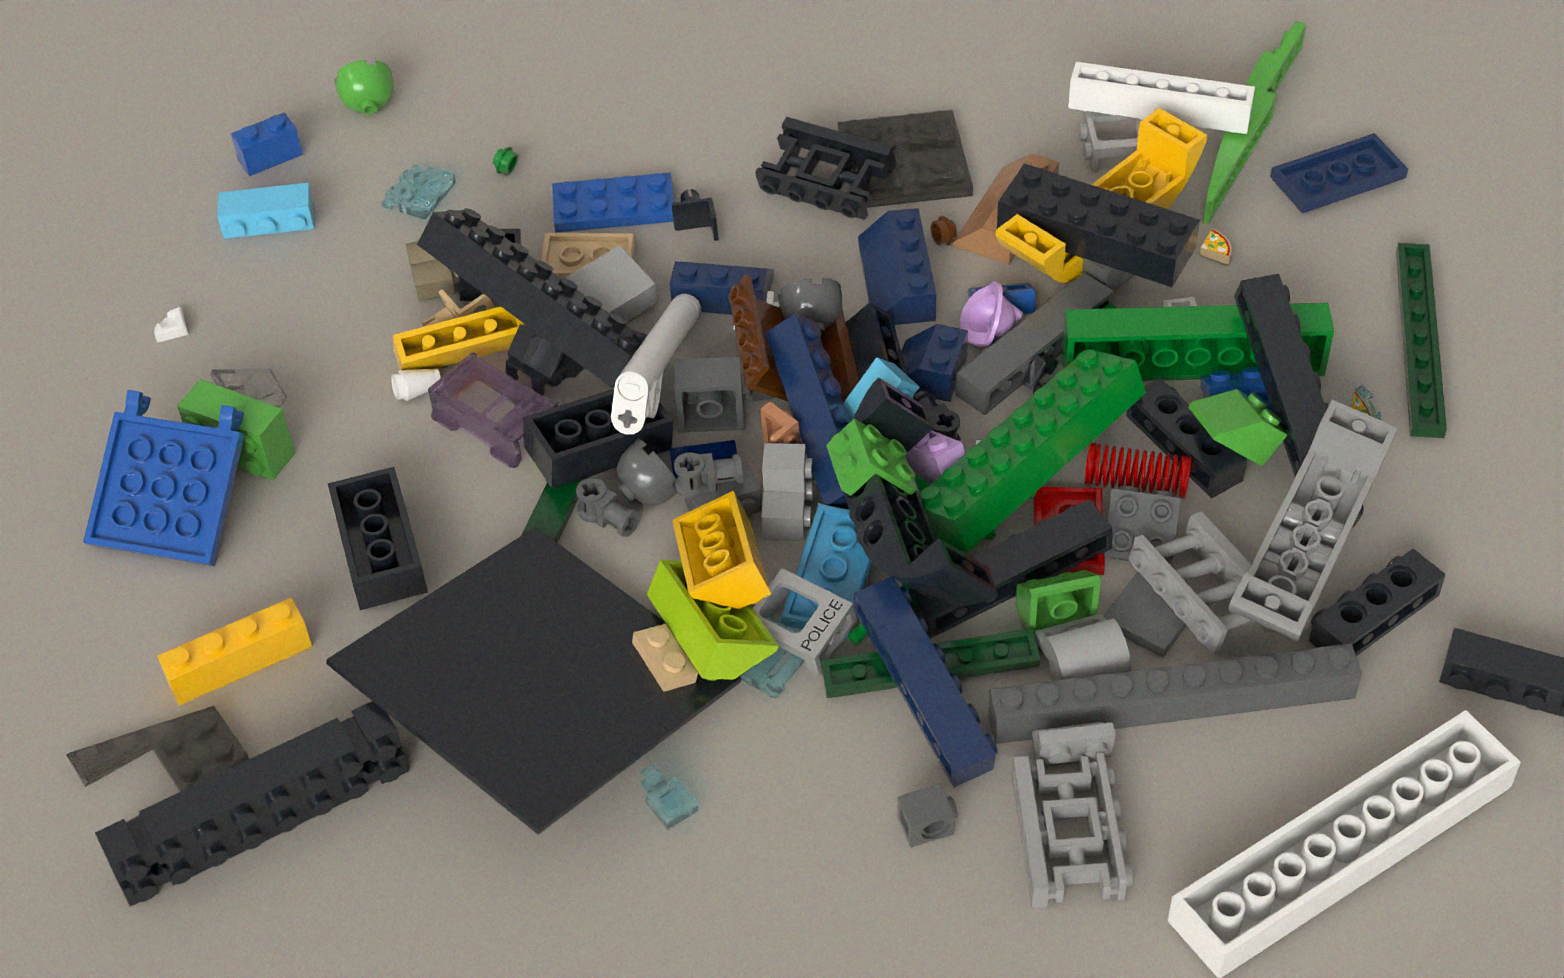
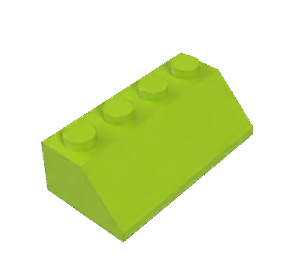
[647,559,779,681]

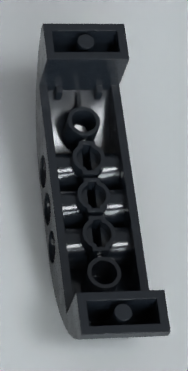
[844,377,998,606]

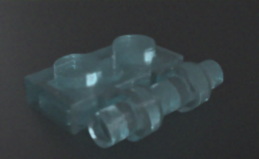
[382,164,456,220]

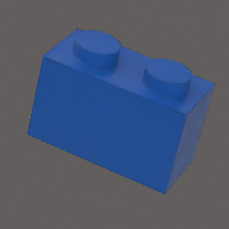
[231,112,303,176]

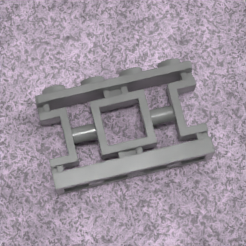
[1012,752,1133,908]

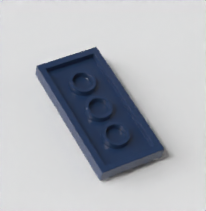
[1270,133,1408,214]

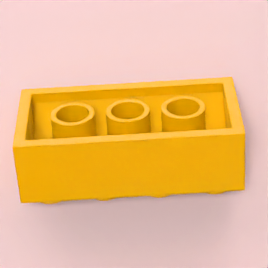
[672,490,771,609]

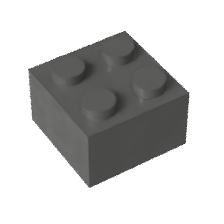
[674,356,744,433]

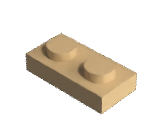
[632,624,698,692]

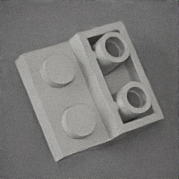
[1035,613,1131,680]

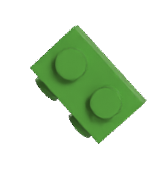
[826,418,917,496]

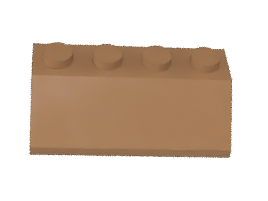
[953,153,1059,264]

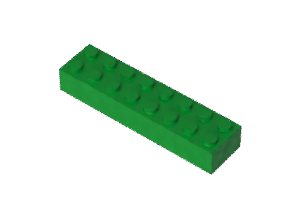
[1062,302,1335,381]
[920,348,1146,553]

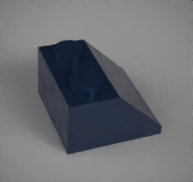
[901,324,968,402]

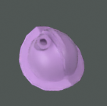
[960,281,1023,347]

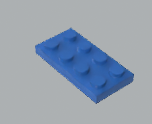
[552,173,674,233]

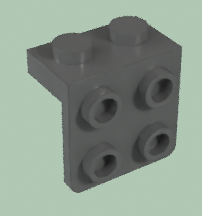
[1104,486,1181,564]

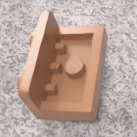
[760,401,801,444]

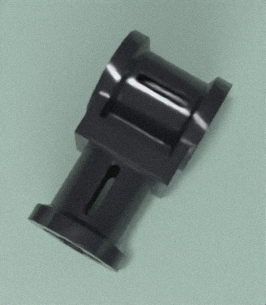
[913,390,961,442]

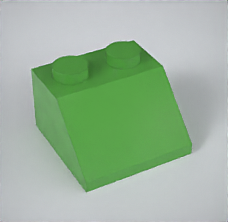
[1188,389,1287,466]
[1016,570,1101,635]

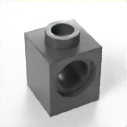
[897,784,958,848]

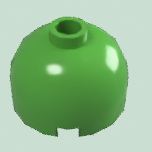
[334,60,393,114]

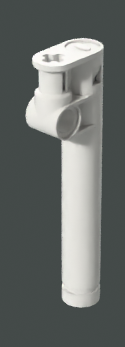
[611,294,701,434]

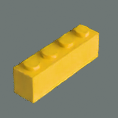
[392,306,524,370]
[157,597,312,706]

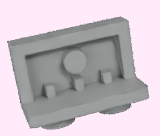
[1032,722,1116,766]

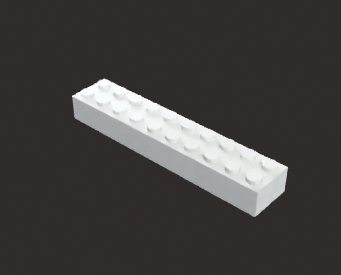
[1168,710,1521,978]

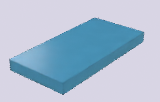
[780,504,873,639]

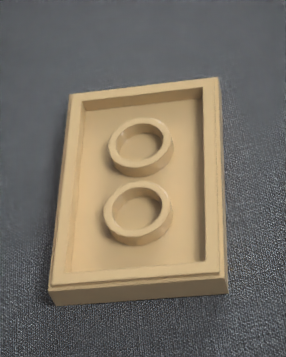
[540,233,636,278]

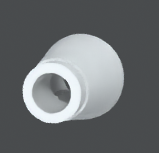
[391,368,442,401]

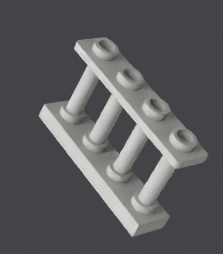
[1129,511,1273,654]

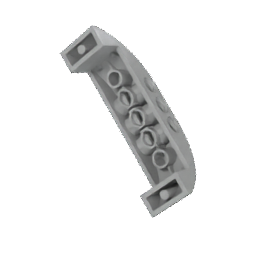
[1228,400,1398,642]

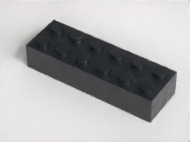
[997,163,1200,288]

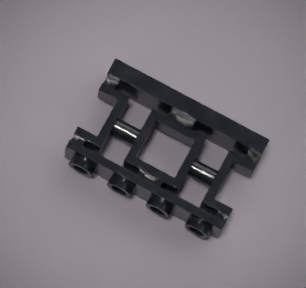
[755,117,897,220]

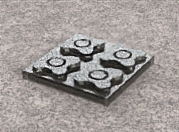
[837,110,973,208]

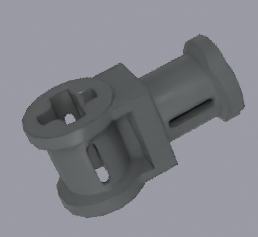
[674,453,743,498]
[576,478,641,537]

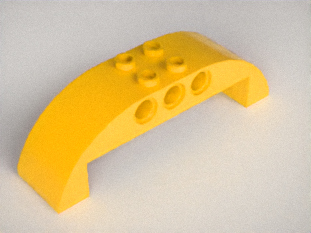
[996,108,1207,283]

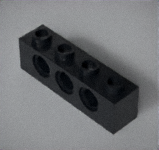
[1126,378,1247,499]
[1309,548,1445,656]

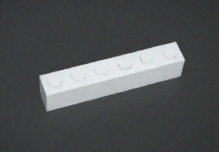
[1068,62,1255,134]

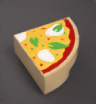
[1199,229,1232,265]

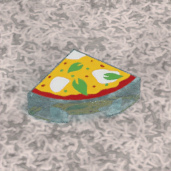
[1350,384,1382,421]

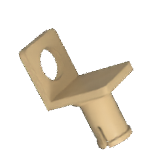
[421,289,495,327]

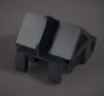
[505,324,585,398]

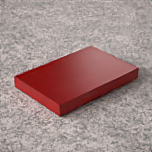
[1034,487,1105,575]

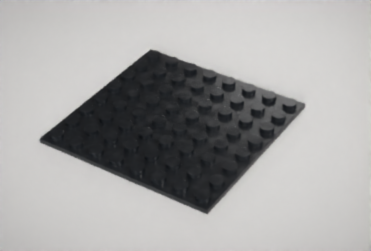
[326,527,741,835]

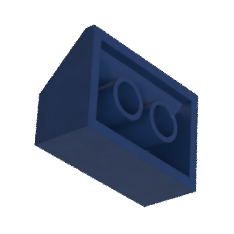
[670,261,774,315]

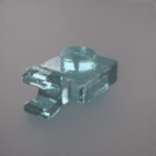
[640,764,699,830]

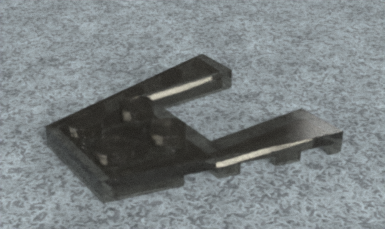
[66,706,249,824]

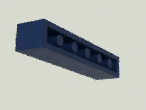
[765,314,852,509]
[854,577,998,787]

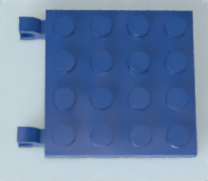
[83,390,245,566]

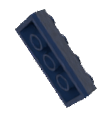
[858,208,936,325]

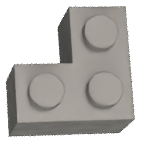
[761,443,813,540]

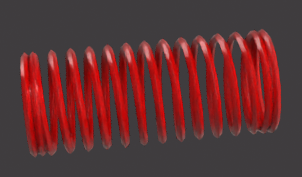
[1084,442,1192,499]

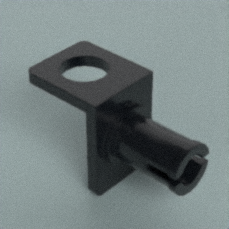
[671,189,719,241]

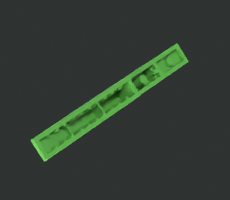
[1203,21,1307,224]

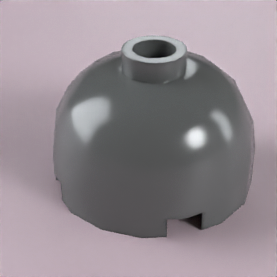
[778,278,842,334]
[617,439,677,506]

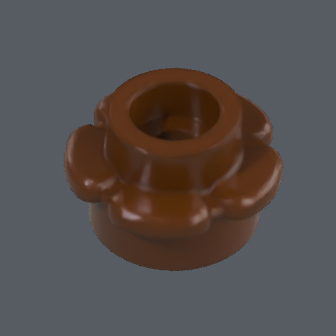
[931,216,957,245]

